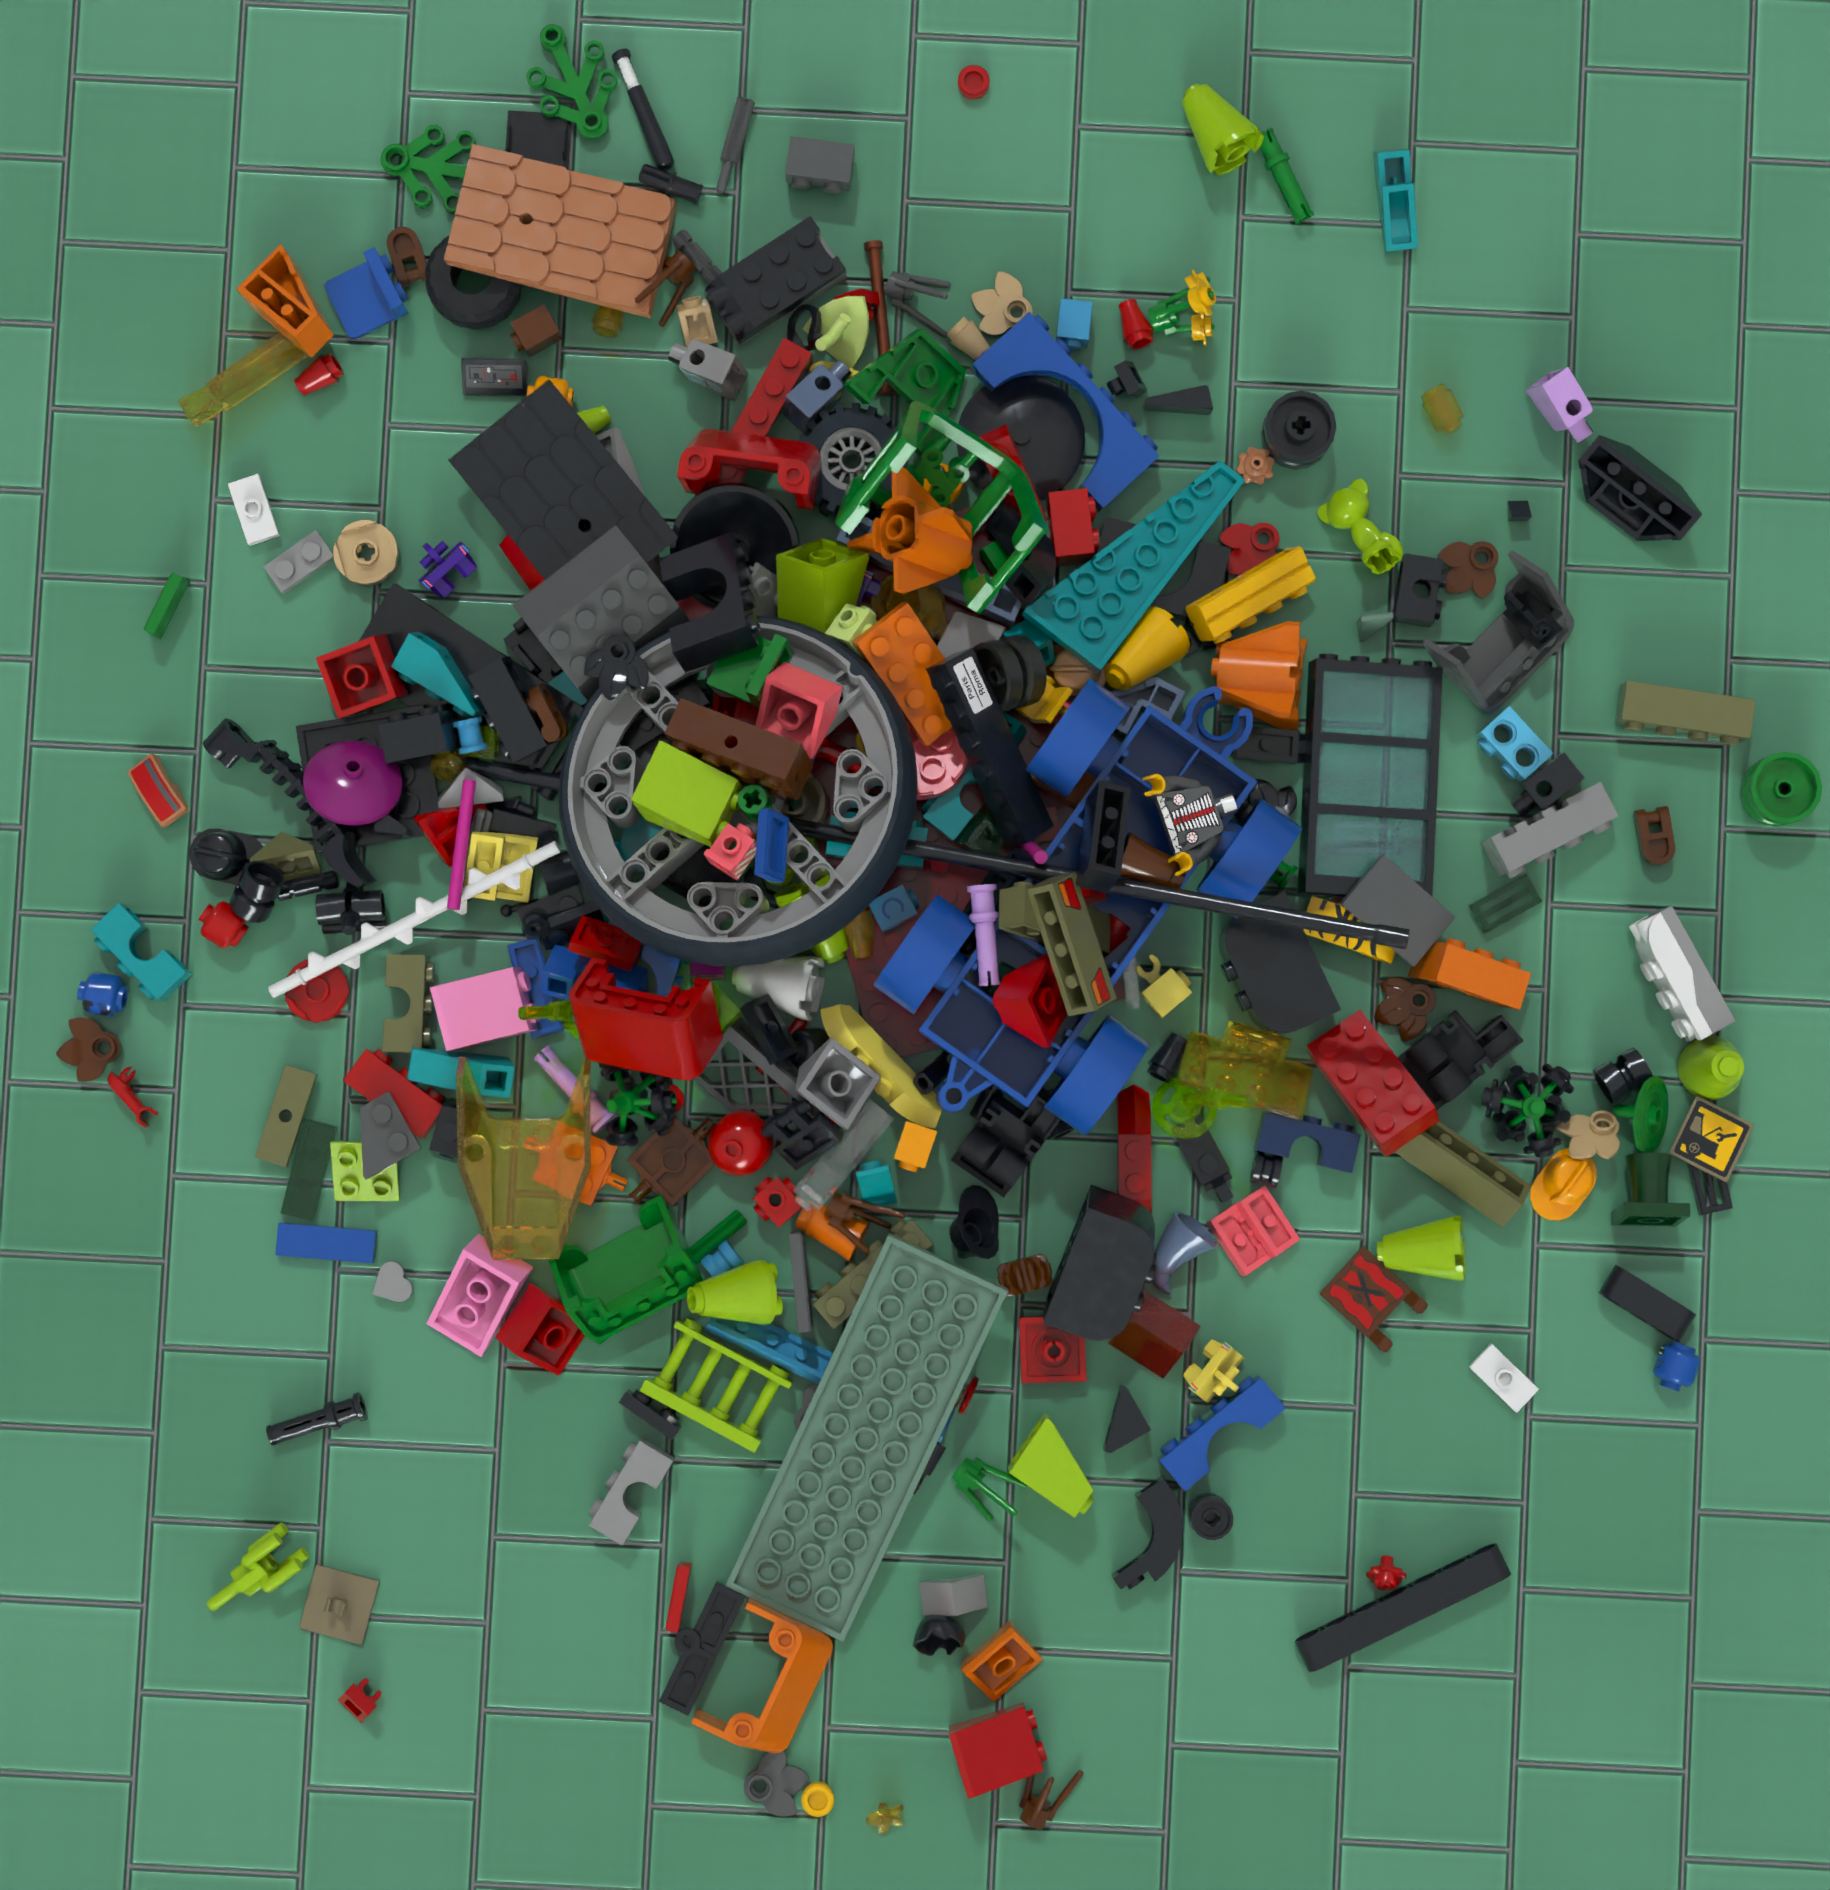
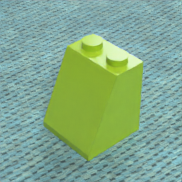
[776,538,869,633]
[631,740,743,847]
[1007,1413,1094,1518]

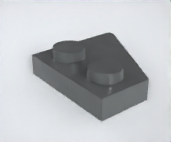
[360,1091,422,1180]

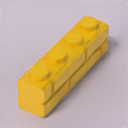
[1185,546,1316,644]

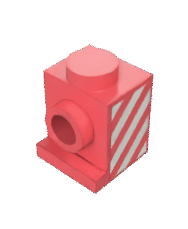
[704,823,756,880]

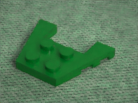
[843,329,966,456]

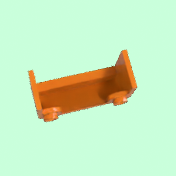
[691,1598,833,1753]

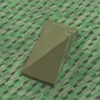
[250,832,322,881]

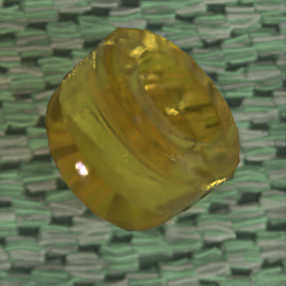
[430,750,466,782]

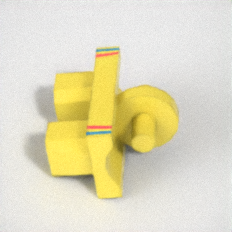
[1183,1339,1244,1403]

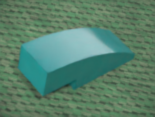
[1373,149,1418,252]

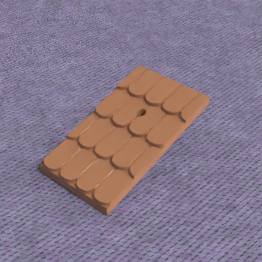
[444,144,678,319]

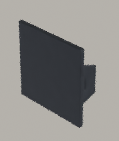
[505,110,571,170]

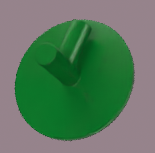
[1613,1076,1669,1153]

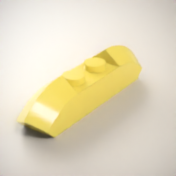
[820,1004,942,1129]

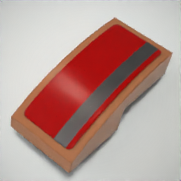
[127,753,190,828]

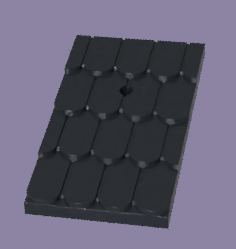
[448,379,679,580]

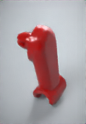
[107,1067,159,1127]

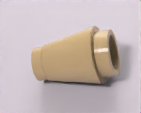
[946,317,990,360]

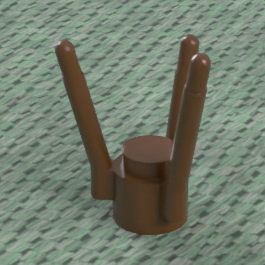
[635,251,696,327]
[824,1191,906,1254]
[1019,1741,1083,1830]

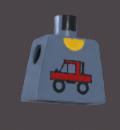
[783,360,852,434]

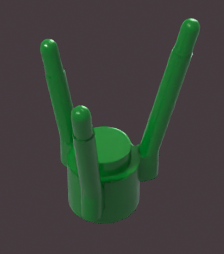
[951,1457,1027,1521]

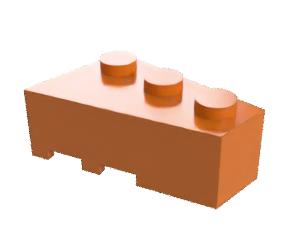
[236,244,333,358]

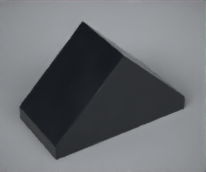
[1103,1385,1151,1453]

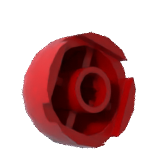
[707,1110,774,1176]

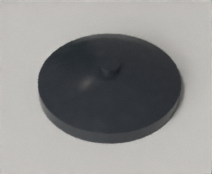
[957,375,1085,502]
[670,483,800,609]

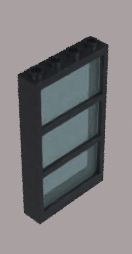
[1297,654,1443,897]

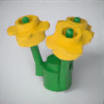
[1148,269,1216,346]

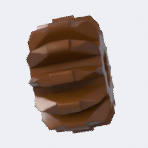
[997,1254,1053,1296]

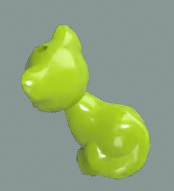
[1317,478,1403,575]

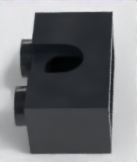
[1391,553,1447,628]

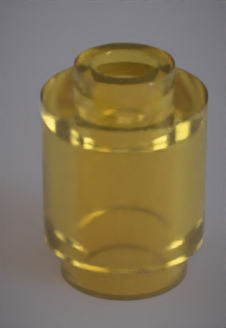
[1421,384,1465,434]

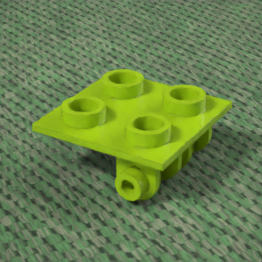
[330,1141,400,1201]

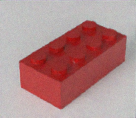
[1307,1010,1439,1158]

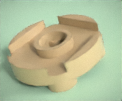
[333,520,399,586]

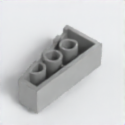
[1481,782,1619,879]

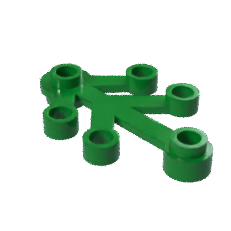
[526,24,618,139]
[380,125,476,214]

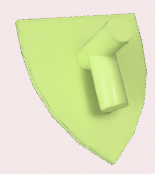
[803,296,869,369]

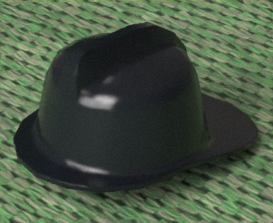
[190,829,263,884]
[949,1185,999,1259]

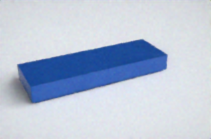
[507,937,564,1039]
[275,1222,377,1263]

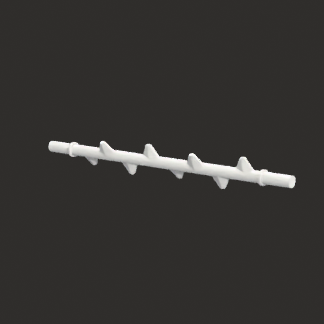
[268,841,561,998]

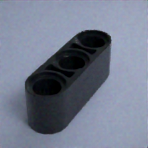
[1598,1265,1696,1343]

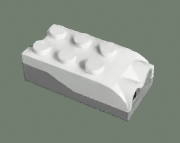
[1628,906,1736,1042]

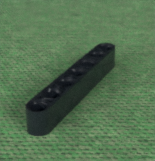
[1294,1543,1511,1672]

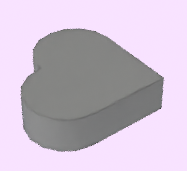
[372,1261,414,1302]

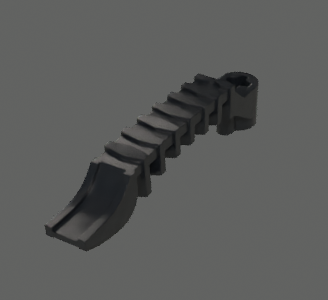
[203,718,377,887]

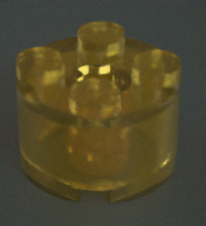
[870,574,946,638]

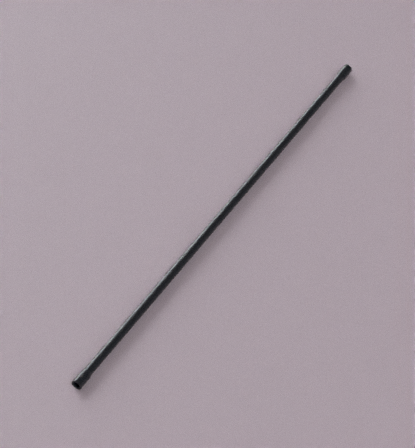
[446,753,1410,950]

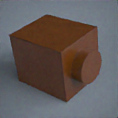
[510,304,563,357]

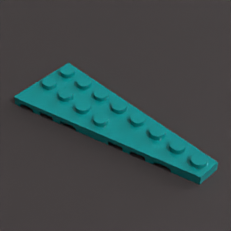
[1021,460,1245,674]

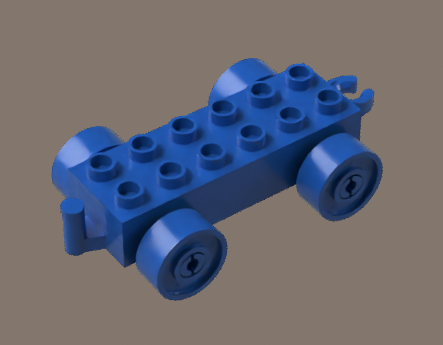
[873,678,1302,1136]

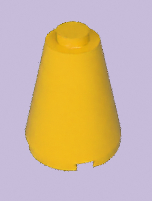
[1104,606,1190,691]

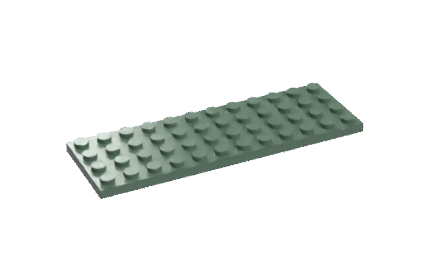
[725,1233,1009,1642]

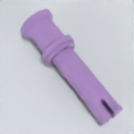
[967,884,1000,986]
[533,1045,617,1134]

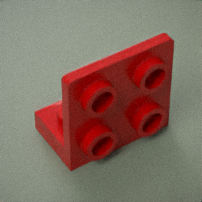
[568,915,642,971]

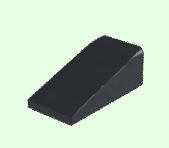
[1143,385,1213,415]

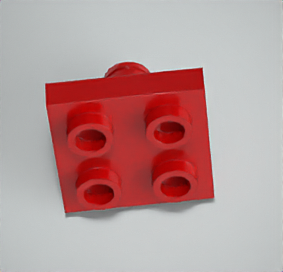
[1019,1316,1087,1384]

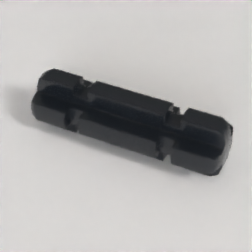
[278,870,339,901]

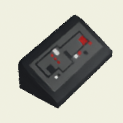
[461,358,528,396]

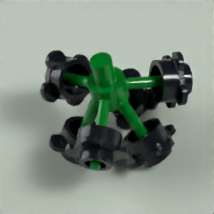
[599,1063,677,1146]
[1481,1064,1574,1158]

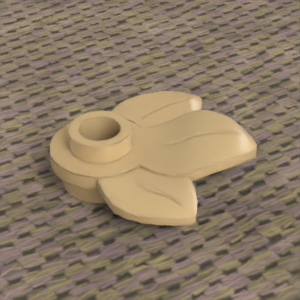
[971,271,1033,335]
[1557,1110,1620,1160]

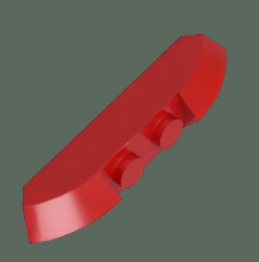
[1117,1084,1151,1213]

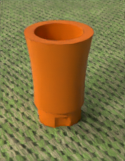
[795,1200,870,1263]

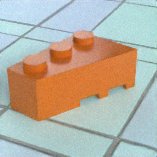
[1407,938,1531,1010]

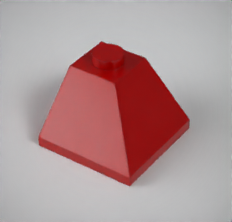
[992,953,1067,1048]

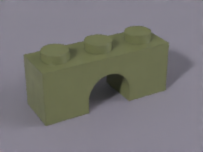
[382,954,435,1053]

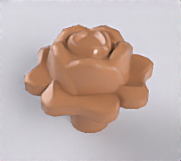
[1236,447,1275,485]

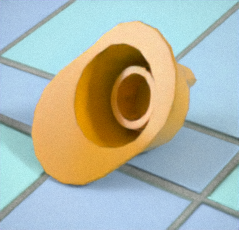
[1530,1148,1597,1221]

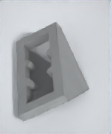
[438,768,504,809]

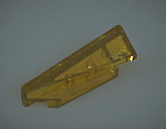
[177,332,308,427]

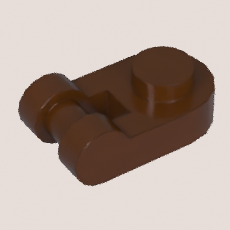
[387,226,427,288]
[527,683,569,742]
[1633,806,1675,866]

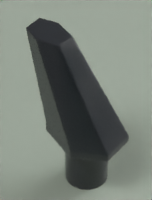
[485,796,535,817]

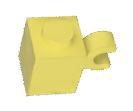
[1135,954,1192,1019]

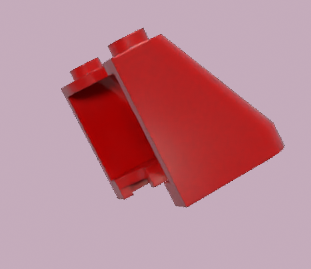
[677,429,821,511]

